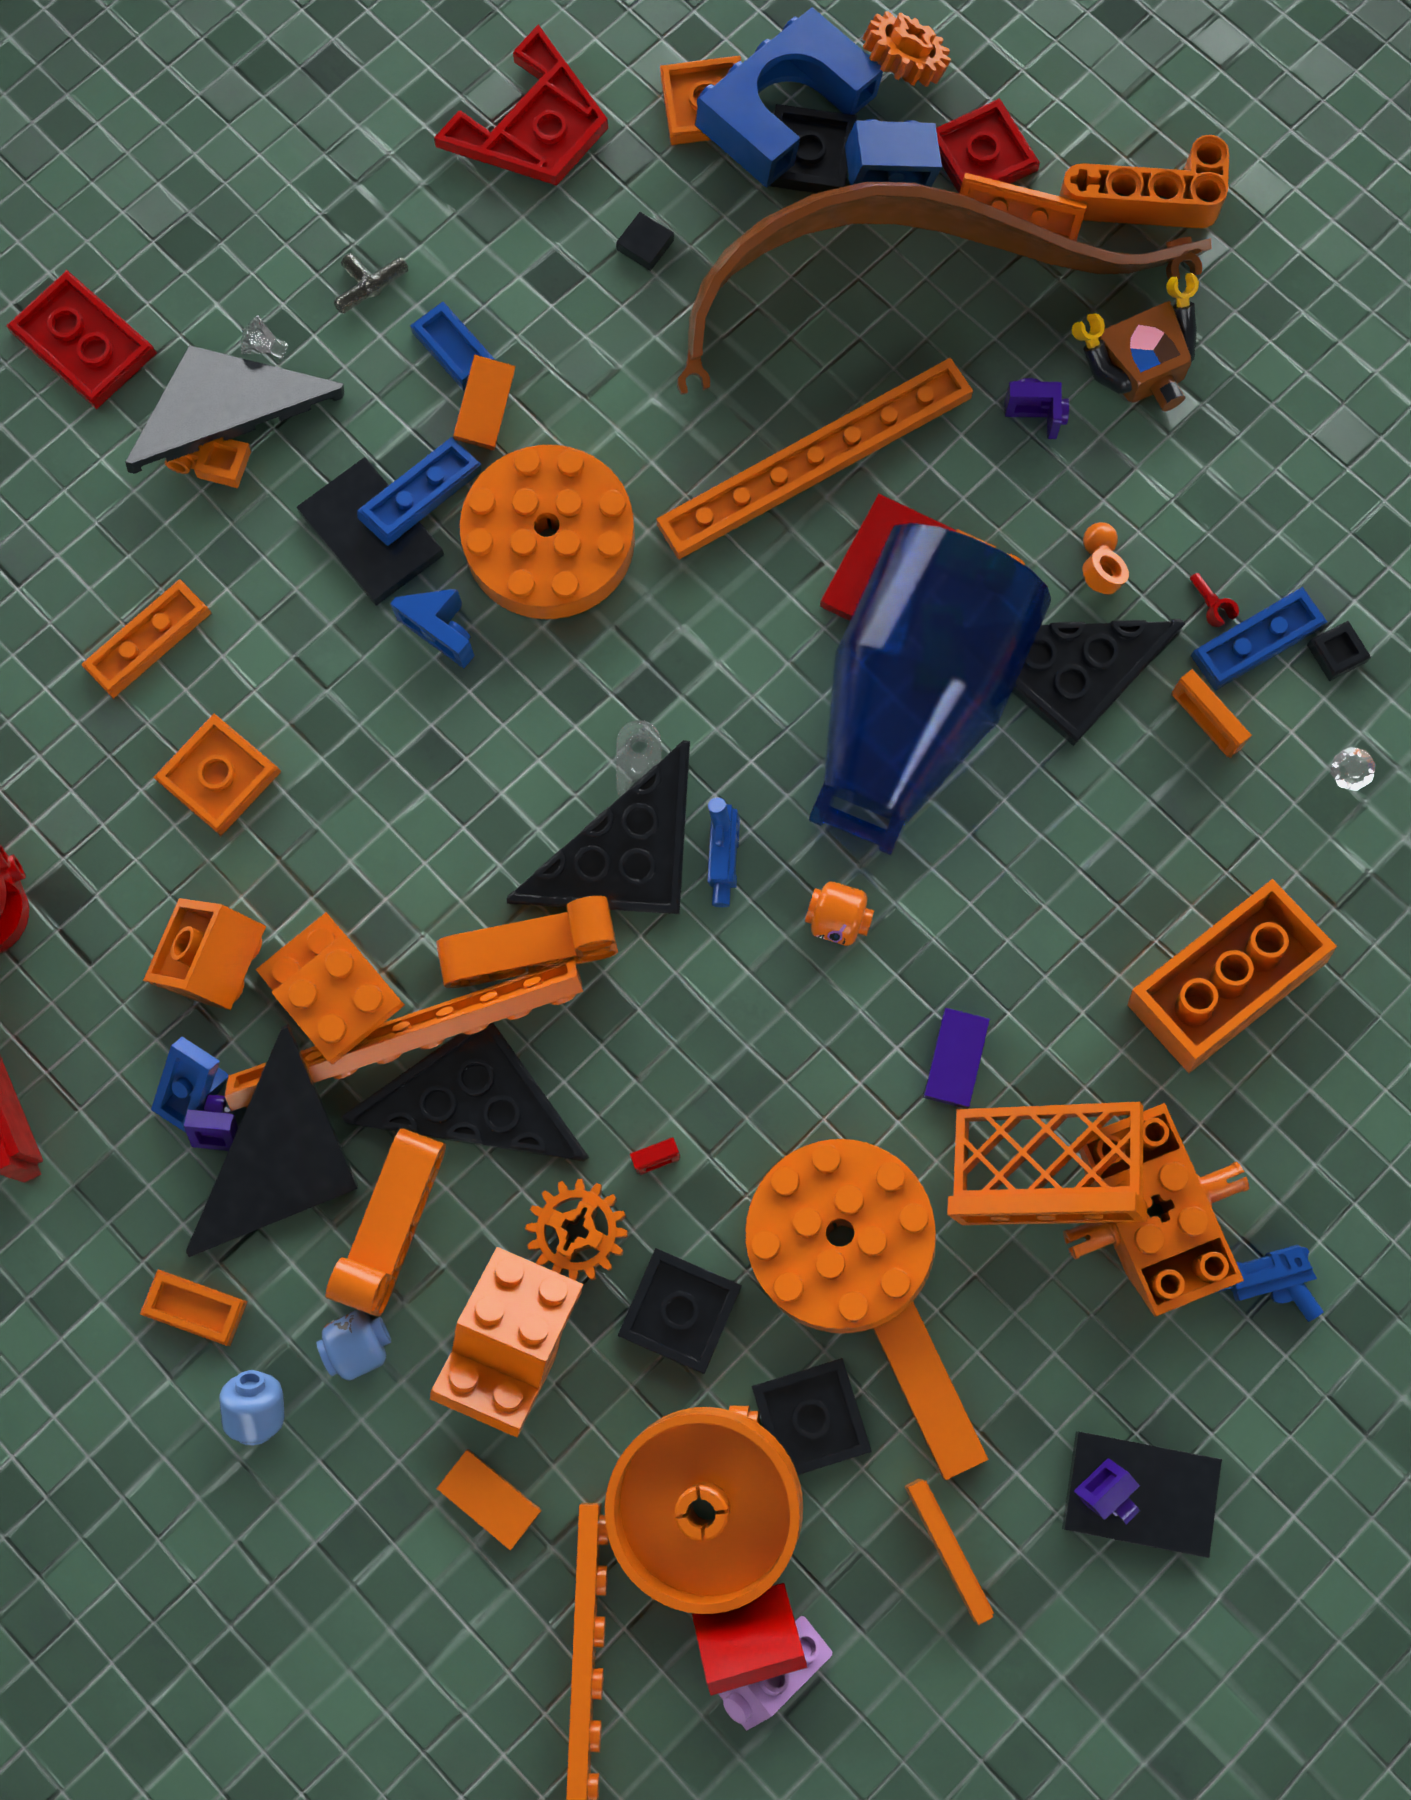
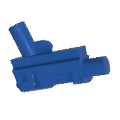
[707,797,740,908]
[1213,1245,1324,1322]

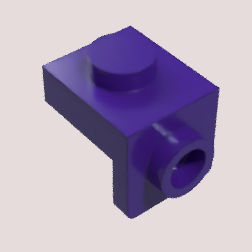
[1004,378,1069,439]

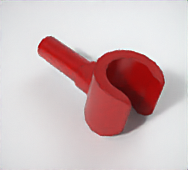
[1190,573,1239,627]

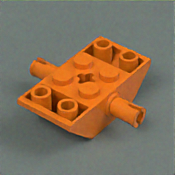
[1063,1103,1249,1317]

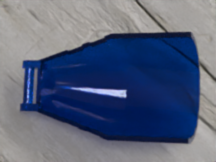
[809,523,1051,855]

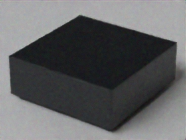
[616,212,674,271]
[1307,621,1371,681]

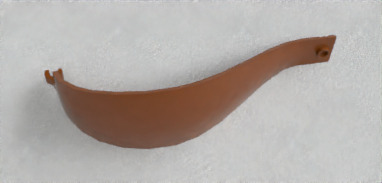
[677,182,1212,395]

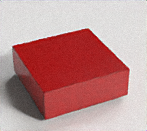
[630,1137,680,1175]

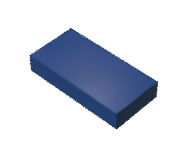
[410,302,495,391]

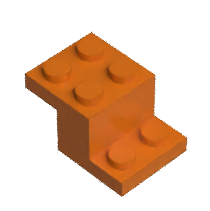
[255,912,405,1065]
[430,1247,583,1438]

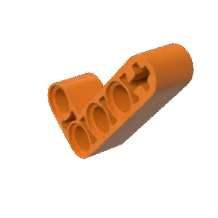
[1059,135,1229,228]
[436,895,618,988]
[325,1128,446,1317]

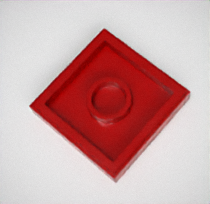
[936,98,1040,194]
[692,1583,808,1696]

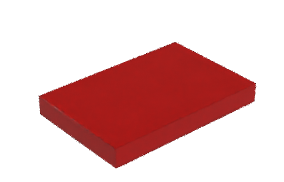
[6,270,157,410]
[820,494,956,644]

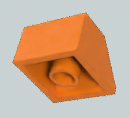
[143,898,266,1010]

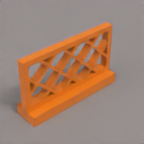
[947,1102,1147,1225]

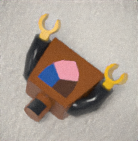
[1071,273,1199,411]

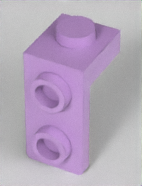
[718,1616,832,1731]

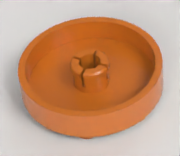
[460,445,635,619]
[745,1139,936,1333]
[605,1407,803,1614]

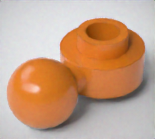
[1082,522,1129,595]

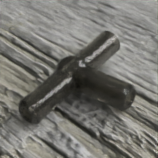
[334,253,408,314]

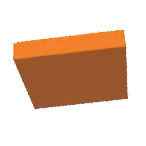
[660,56,741,145]
[153,713,281,836]

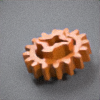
[862,11,951,87]
[525,1179,628,1281]

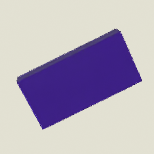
[923,1007,990,1109]

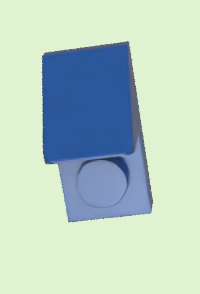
[390,589,475,669]
[151,1037,228,1133]

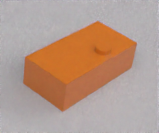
[1127,879,1337,1074]

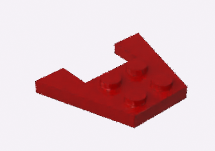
[434,24,608,186]

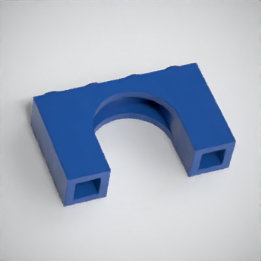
[695,7,883,188]

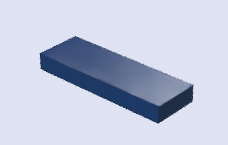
[357,437,482,546]
[1191,587,1327,691]

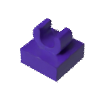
[184,1094,238,1151]
[1074,1458,1140,1524]

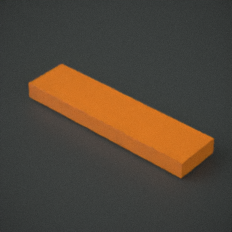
[873,1302,989,1480]

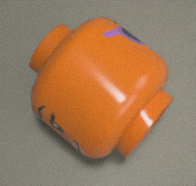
[805,882,875,946]

